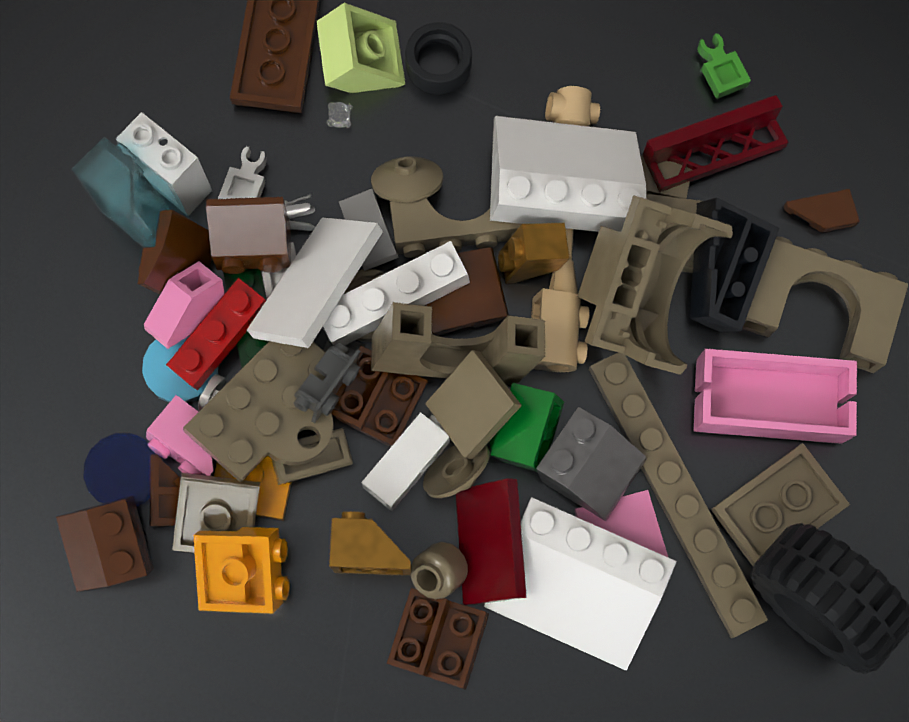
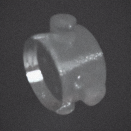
[326,102,353,128]

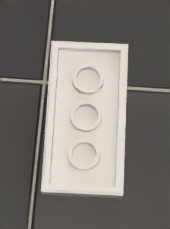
[247,218,383,348]

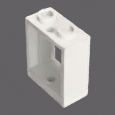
[116,112,212,216]

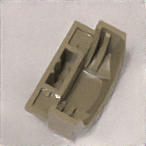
[577,195,732,375]

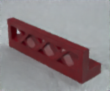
[642,95,789,193]

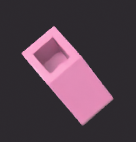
[144,261,225,349]
[146,395,213,476]

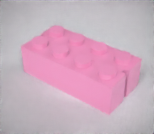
[694,349,857,444]

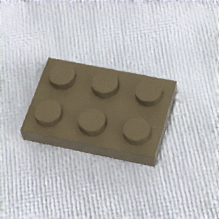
[710,443,850,566]

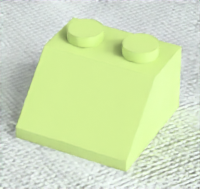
[316,3,405,93]

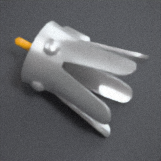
[285,194,315,231]

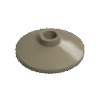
[371,157,443,203]
[423,445,490,498]

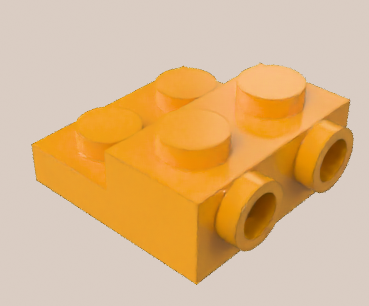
[193,527,290,613]

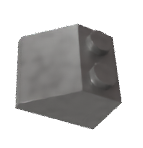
[536,407,647,521]

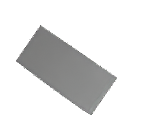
[339,189,399,271]

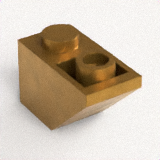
[498,223,570,284]

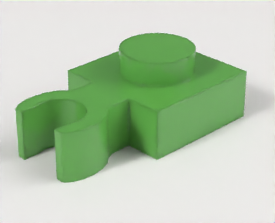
[698,33,751,99]

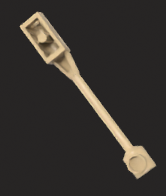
[531,86,600,372]

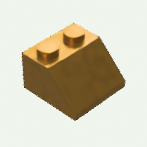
[329,511,411,575]

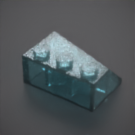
[71,137,171,248]

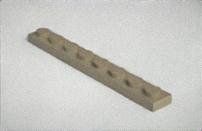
[589,353,768,638]

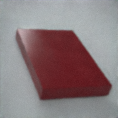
[456,478,527,605]

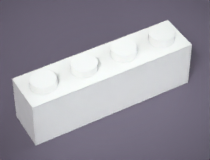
[323,241,470,346]

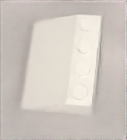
[490,116,646,232]
[484,497,677,670]

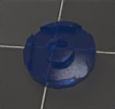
[83,433,156,506]

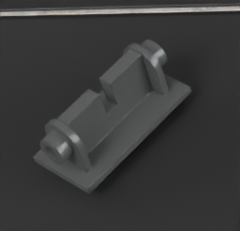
[293,343,361,424]

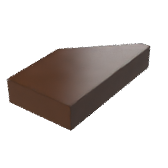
[783,189,860,233]
[149,454,181,526]

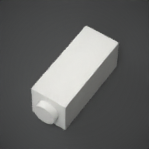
[361,412,450,511]

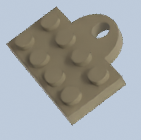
[183,341,333,483]

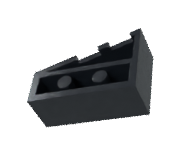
[690,197,780,333]

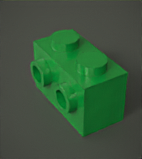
[490,383,564,472]

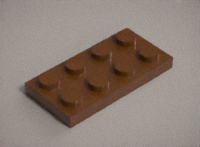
[230,0,320,113]

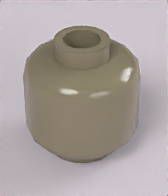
[410,542,468,600]

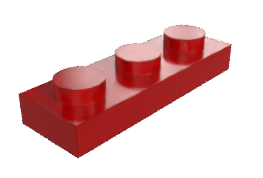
[166,278,266,390]

